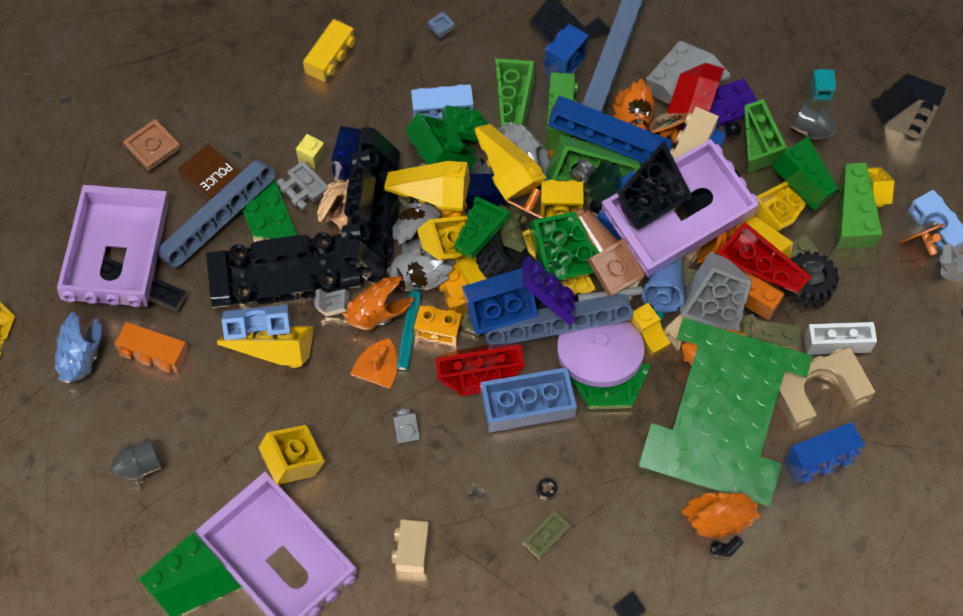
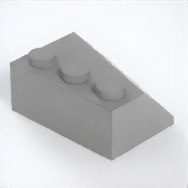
[646,41,731,104]
[680,252,751,332]

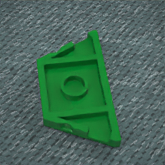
[242,178,297,241]
[570,364,650,409]

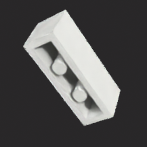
[804,322,877,355]

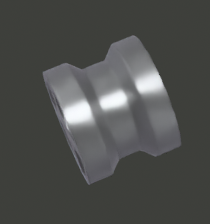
[570,159,596,185]
[802,260,825,285]

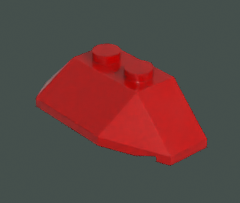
[668,63,724,134]
[434,344,525,396]

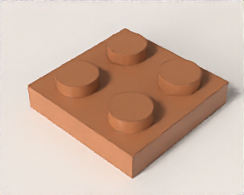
[123,119,181,171]
[587,238,645,297]

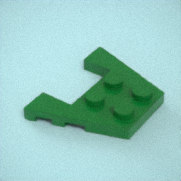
[442,105,489,153]

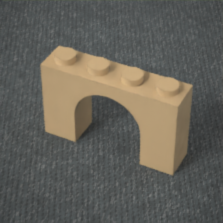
[776,348,875,431]

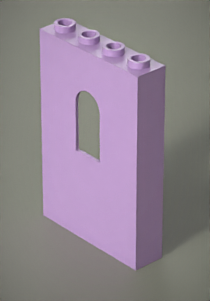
[602,139,759,277]
[57,185,169,307]
[194,472,358,616]

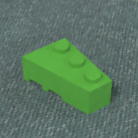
[744,99,787,173]

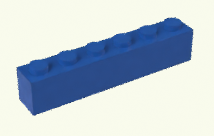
[548,95,672,163]

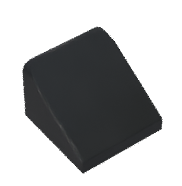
[612,591,646,616]

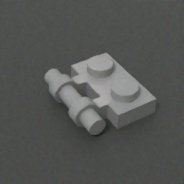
[277,161,328,211]

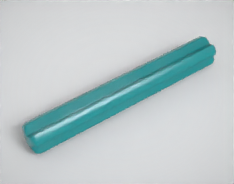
[397,291,421,370]

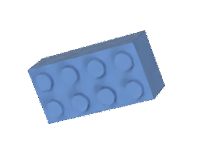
[480,367,577,433]

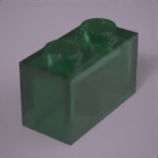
[588,160,622,208]

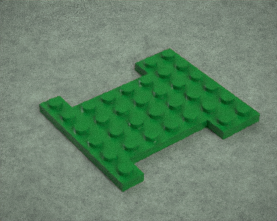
[638,317,813,507]

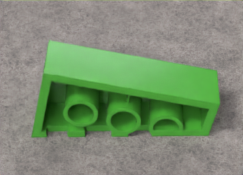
[495,58,536,126]
[545,72,578,150]
[546,135,641,183]
[835,163,883,249]

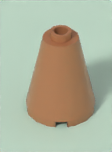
[575,208,619,252]

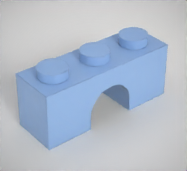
[908,190,963,253]
[222,304,291,340]

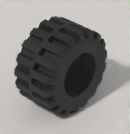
[476,232,531,279]
[781,251,839,310]

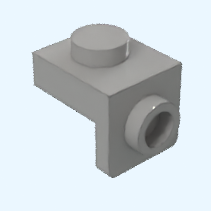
[314,289,349,316]
[392,408,420,443]

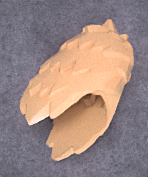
[317,180,348,233]

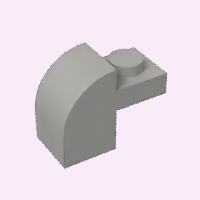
[940,244,963,282]

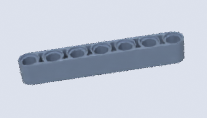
[158,160,275,267]
[485,293,633,345]

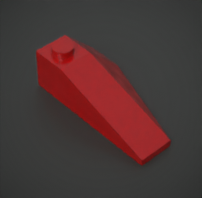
[717,222,811,293]

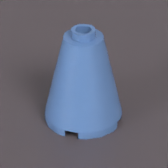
[642,258,685,313]

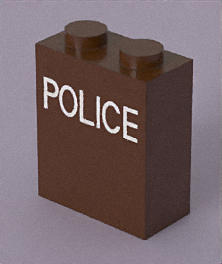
[178,143,241,203]

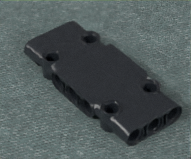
[341,127,400,284]
[206,232,361,309]

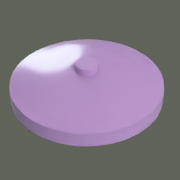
[557,321,644,387]

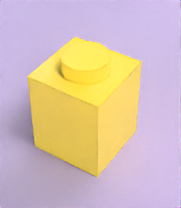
[296,134,326,170]

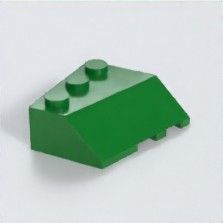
[405,112,478,172]
[772,137,840,211]
[528,211,599,282]
[138,532,242,616]

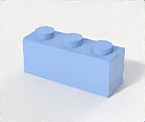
[411,84,474,119]

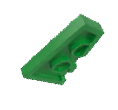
[454,196,511,259]

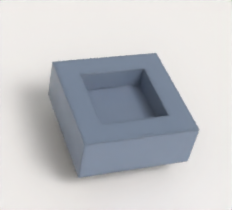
[428,12,455,38]

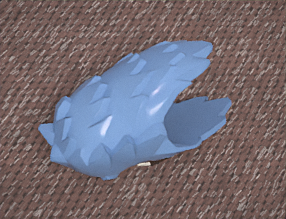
[55,312,102,383]

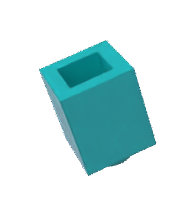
[810,69,836,101]

